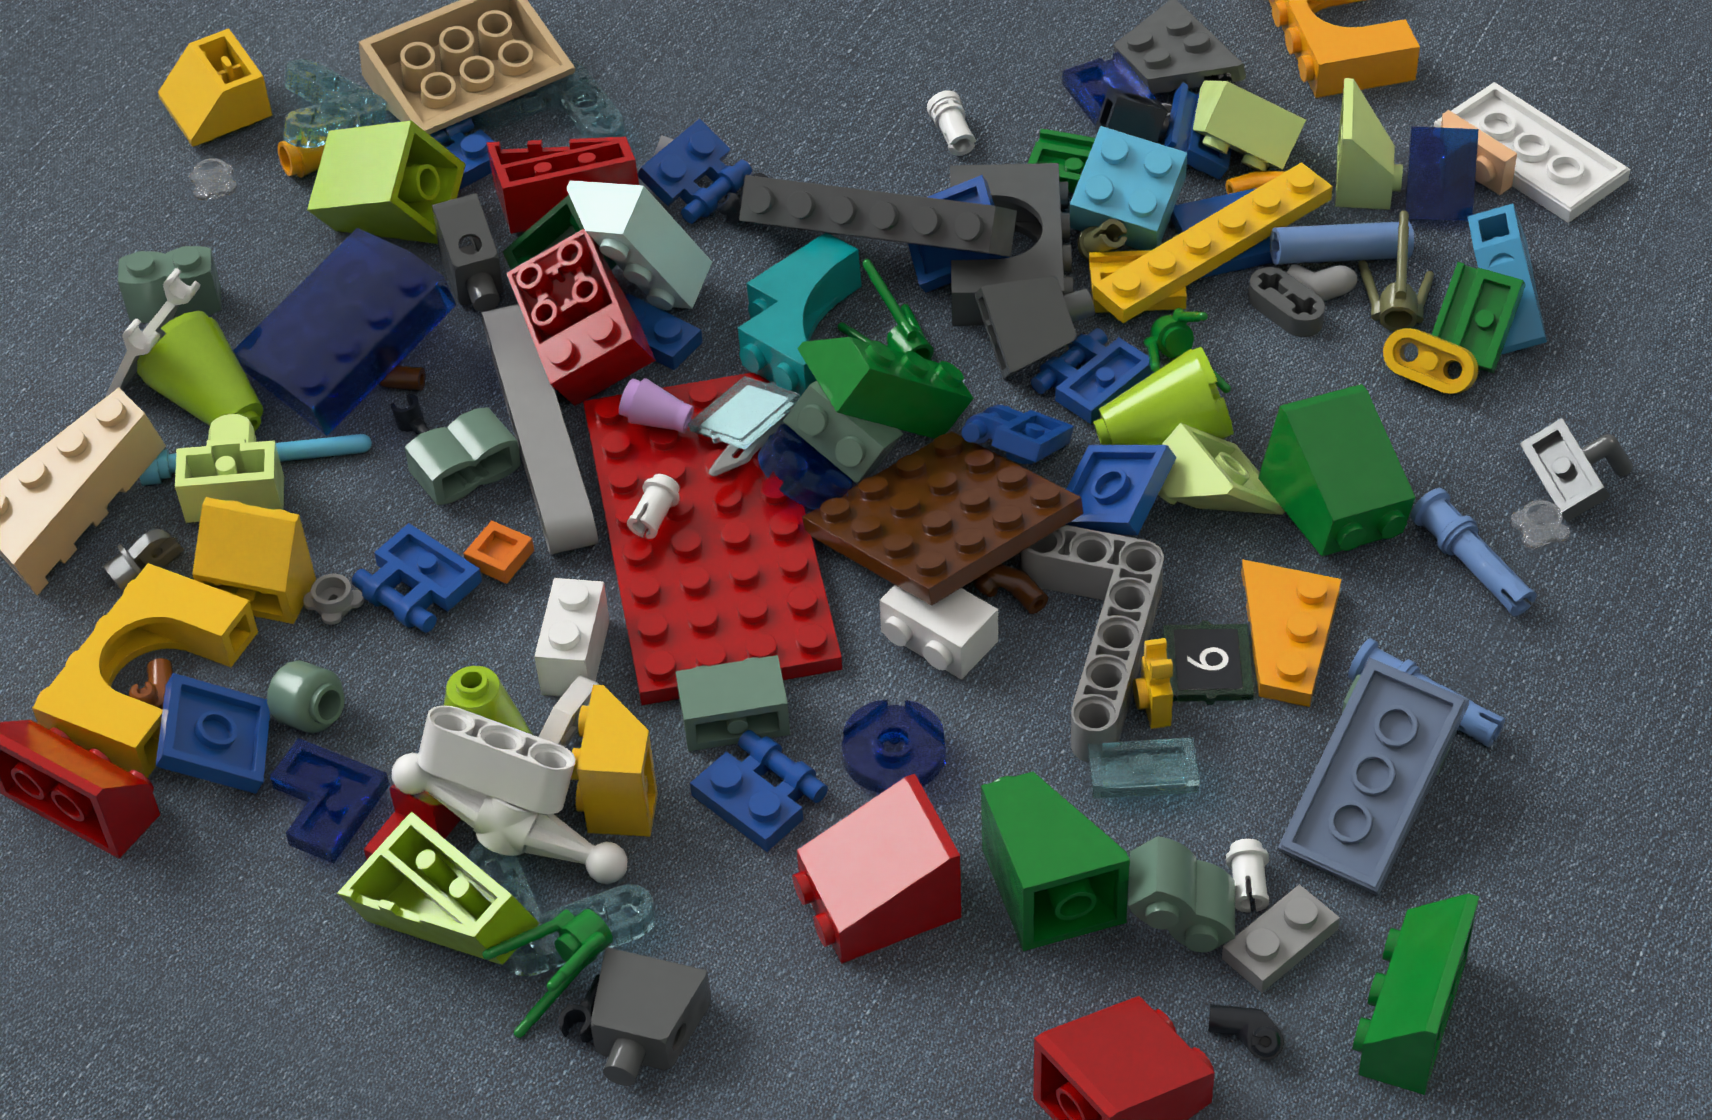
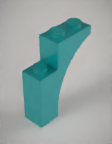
[737,232,862,398]

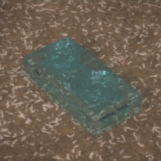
[1088,737,1200,799]

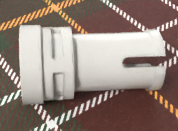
[927,91,976,156]

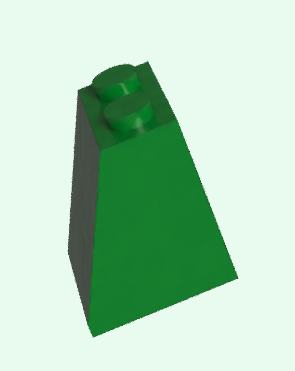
[1258,384,1416,557]
[981,772,1130,951]

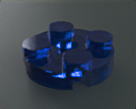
[758,424,852,509]
[841,699,946,795]

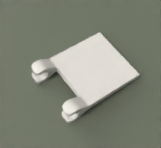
[106,268,200,397]

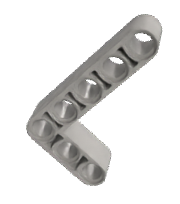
[1020,525,1164,763]

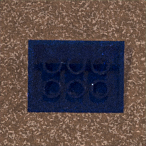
[233,228,456,436]

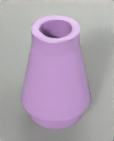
[619,378,694,433]

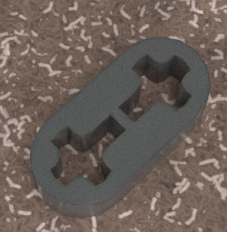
[1248,267,1325,337]

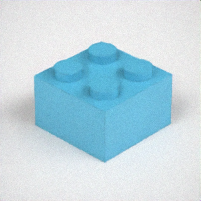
[1070,126,1187,250]

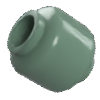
[267,660,345,733]

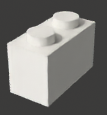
[534,578,610,697]
[880,585,998,680]

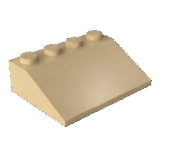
[359,0,575,134]

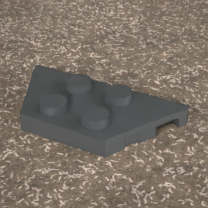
[1113,0,1247,94]

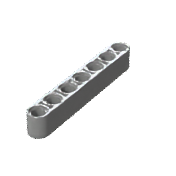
[481,304,599,555]

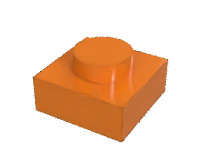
[463,520,535,584]

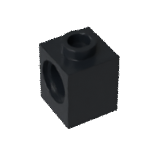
[1095,87,1169,143]

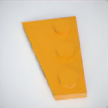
[1241,559,1342,707]

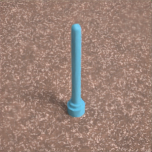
[139,434,372,486]

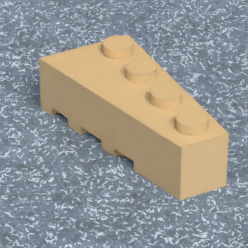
[0,387,166,595]

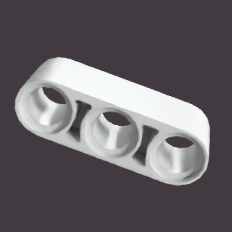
[417,705,576,814]

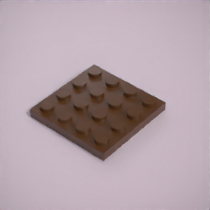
[802,431,1083,606]

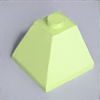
[1335,78,1403,210]
[1158,423,1285,515]

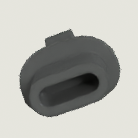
[103,529,185,592]

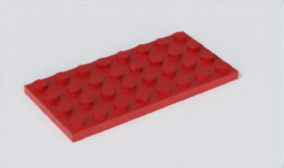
[583,373,843,706]

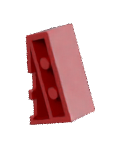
[486,137,639,234]

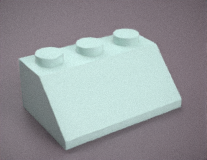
[566,181,712,310]

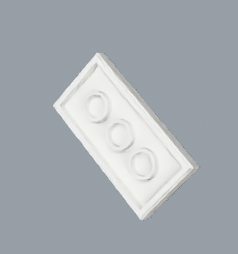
[1433,82,1630,223]

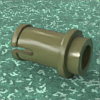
[1078,219,1127,261]

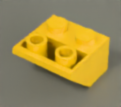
[158,28,273,147]
[192,497,316,624]
[571,685,658,837]

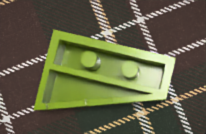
[337,811,540,965]

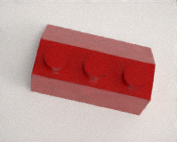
[0,720,161,859]

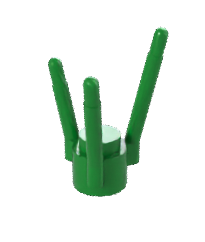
[837,259,934,360]
[1143,308,1231,393]
[482,909,613,1038]

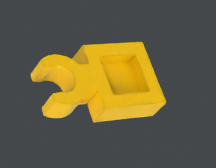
[1133,638,1173,729]

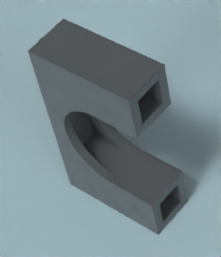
[950,163,1073,326]

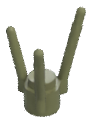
[1358,210,1434,331]

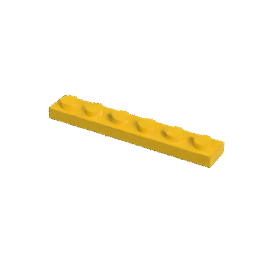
[1093,162,1333,323]

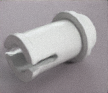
[627,474,680,539]
[1226,839,1269,912]

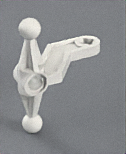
[392,675,628,884]

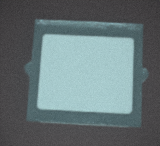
[688,376,800,449]

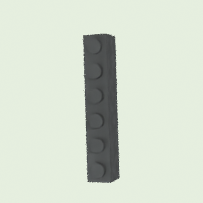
[739,175,1017,257]

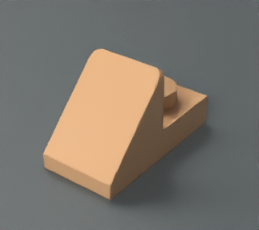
[1438,110,1517,195]

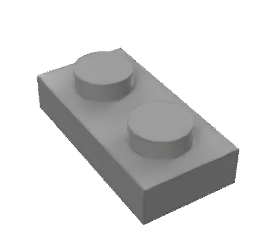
[1222,884,1340,993]

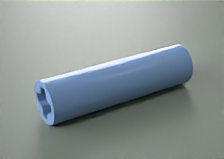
[1270,222,1414,265]

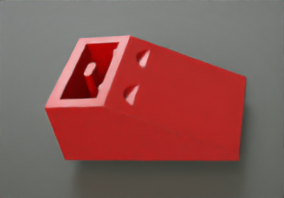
[507,229,655,406]

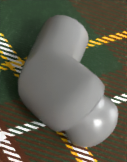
[1287,263,1357,302]

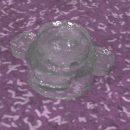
[189,158,237,200]
[1510,500,1570,550]

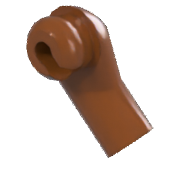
[129,658,173,709]

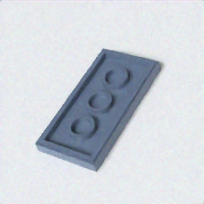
[1278,657,1469,896]

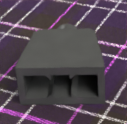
[432,193,503,312]
[975,276,1095,379]
[591,947,711,1086]

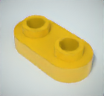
[1383,328,1478,394]

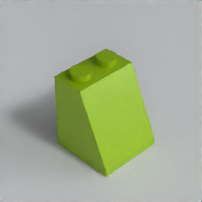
[307,120,466,244]

